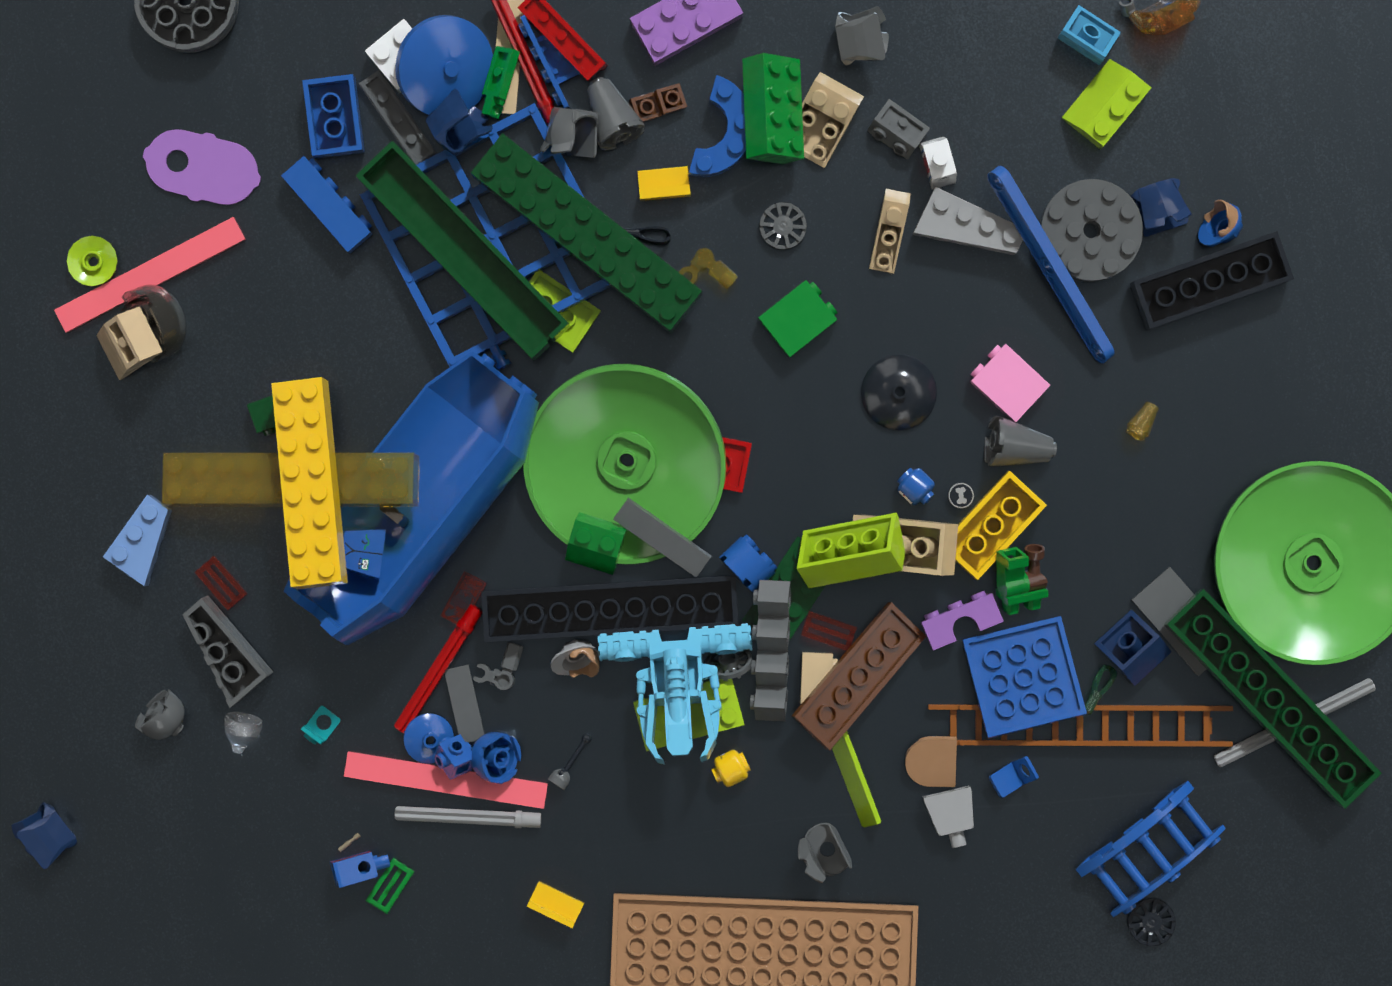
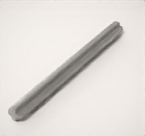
[1214,678,1376,767]

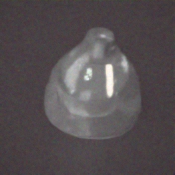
[224,712,263,754]

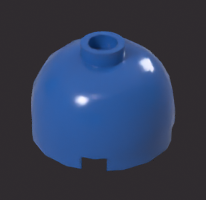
[471,732,521,784]

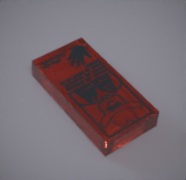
[440,571,487,624]

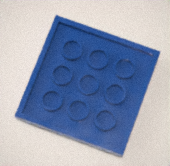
[962,616,1087,739]

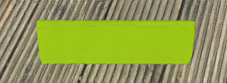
[832,731,881,827]

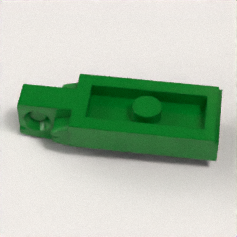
[482,46,520,119]

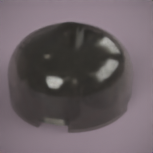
[120,285,187,363]

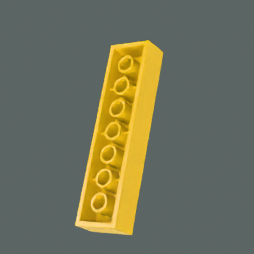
[271,377,348,589]

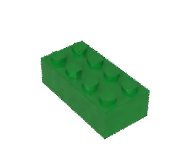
[742,53,804,164]

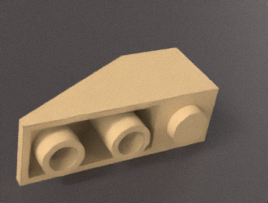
[869,189,910,274]

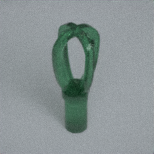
[1085,665,1117,715]

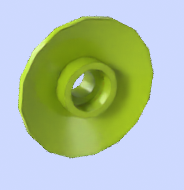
[67,236,118,286]

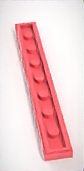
[54,217,246,333]
[344,751,548,809]

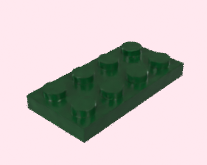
[742,536,826,639]

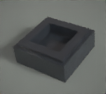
[379,502,409,528]

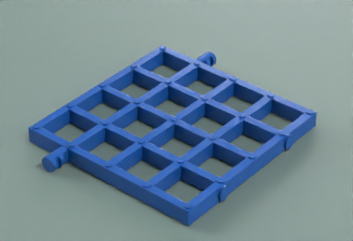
[360,103,611,370]

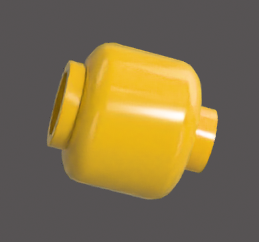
[711,750,751,787]

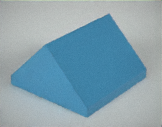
[1057,5,1121,65]

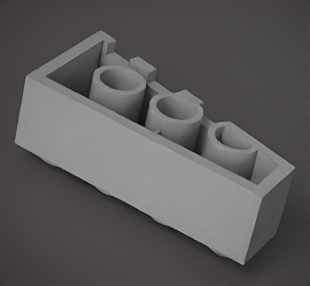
[913,187,1023,255]

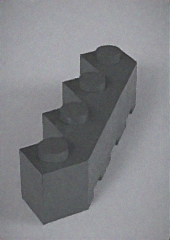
[750,580,791,722]

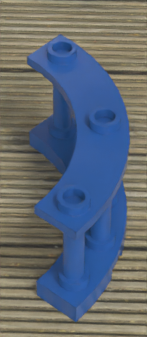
[1076,781,1226,917]

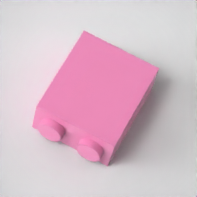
[970,344,1050,422]

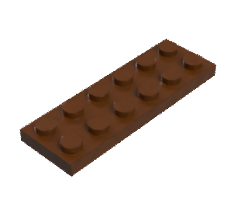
[792,602,926,750]

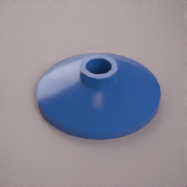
[403,713,454,764]

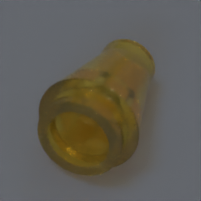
[1126,402,1159,441]

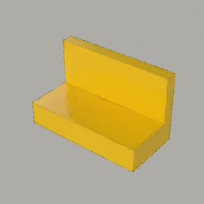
[637,166,691,201]
[527,881,584,928]

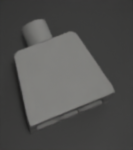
[922,785,974,848]

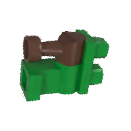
[996,544,1048,615]

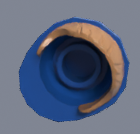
[1198,200,1243,247]

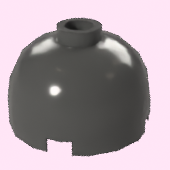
[135,689,184,740]

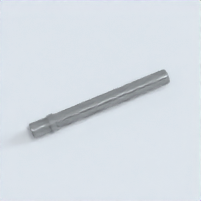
[395,806,541,828]

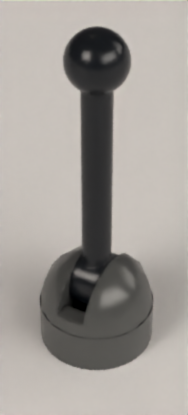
[548,733,592,790]

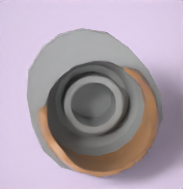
[550,639,600,678]

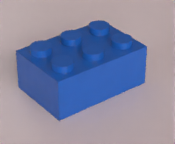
[302,74,365,159]

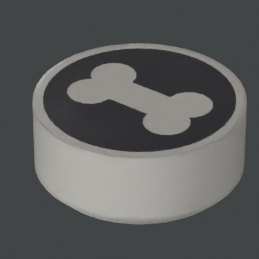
[948,483,974,508]

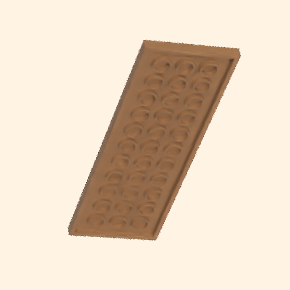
[610,893,918,986]

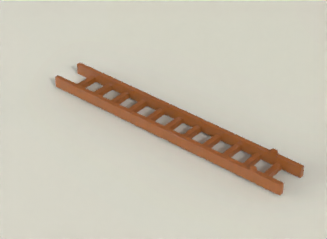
[928,704,1233,747]

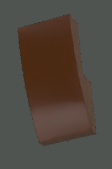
[629,83,687,122]

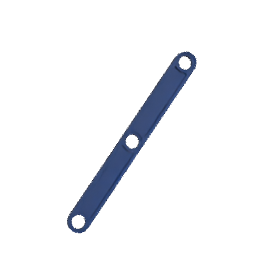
[987,166,1115,363]

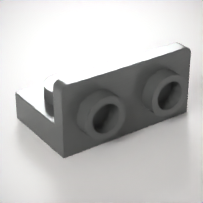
[867,99,930,159]

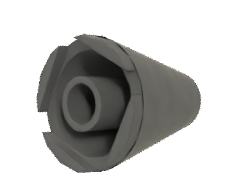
[587,77,645,151]
[984,416,1057,467]

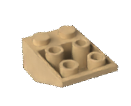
[802,72,864,168]
[96,306,163,380]

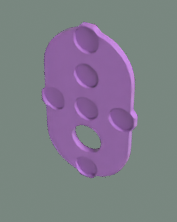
[143,129,261,205]

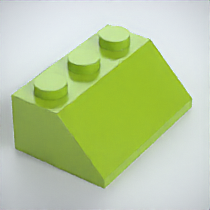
[1062,59,1151,150]

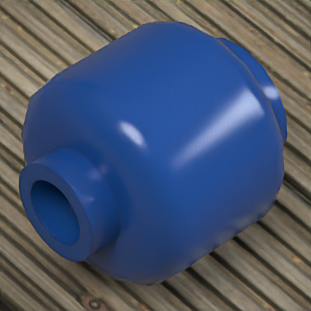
[897,468,935,506]

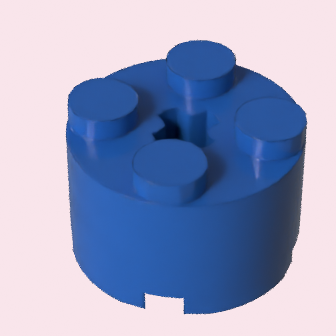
[719,534,777,594]

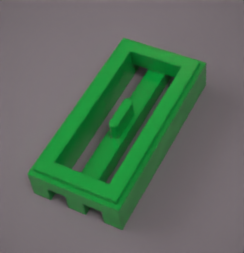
[365,857,415,914]

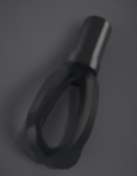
[623,226,671,245]

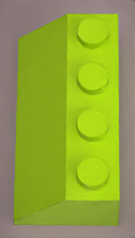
[797,513,905,588]

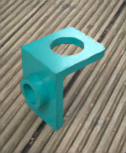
[301,706,341,745]

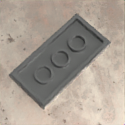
[1131,567,1206,676]

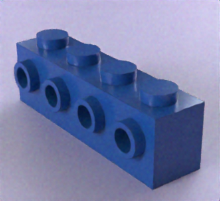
[281,156,373,254]

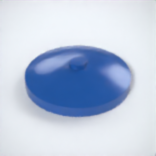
[395,15,493,115]

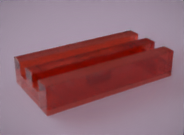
[195,556,248,610]
[801,611,857,651]

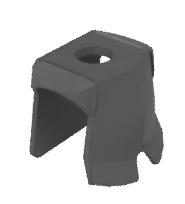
[835,6,889,66]
[540,107,599,158]
[798,823,852,883]

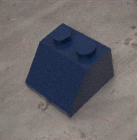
[1094,609,1172,686]

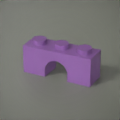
[920,590,1004,650]

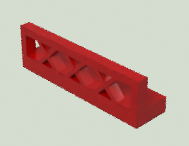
[517,0,608,81]

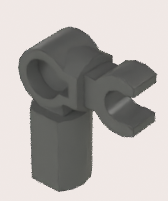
[473,642,524,690]

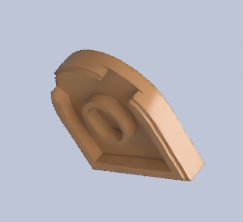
[905,736,957,787]

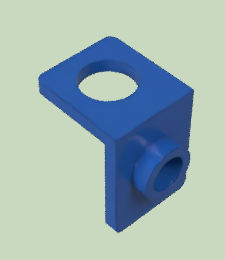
[989,756,1039,798]

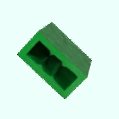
[758,280,838,358]

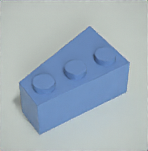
[103,495,172,586]

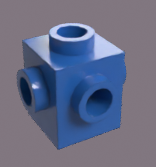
[434,734,473,780]

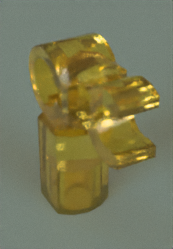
[679,248,738,289]

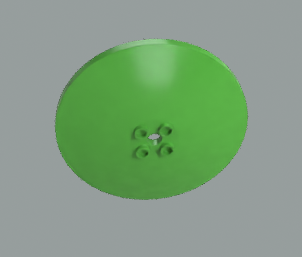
[523,364,726,564]
[1214,461,1392,665]

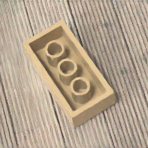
[853,515,958,576]

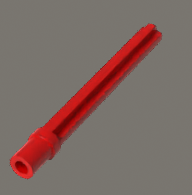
[491,0,555,126]
[394,604,482,733]

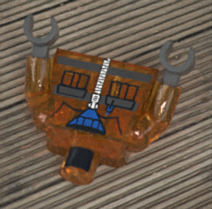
[1119,0,1201,35]

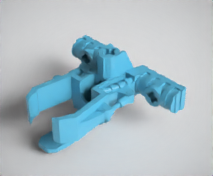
[598,623,753,765]

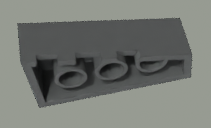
[182,595,273,708]

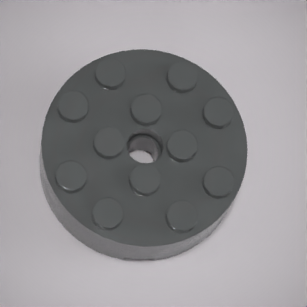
[134,0,239,53]
[1040,179,1143,282]

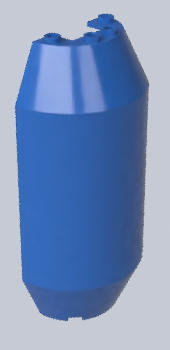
[284,351,539,645]

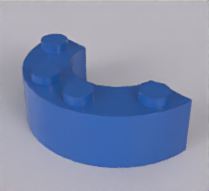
[689,75,746,177]

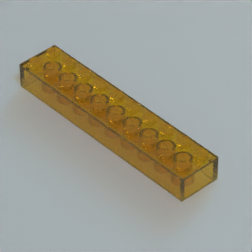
[162,453,420,507]

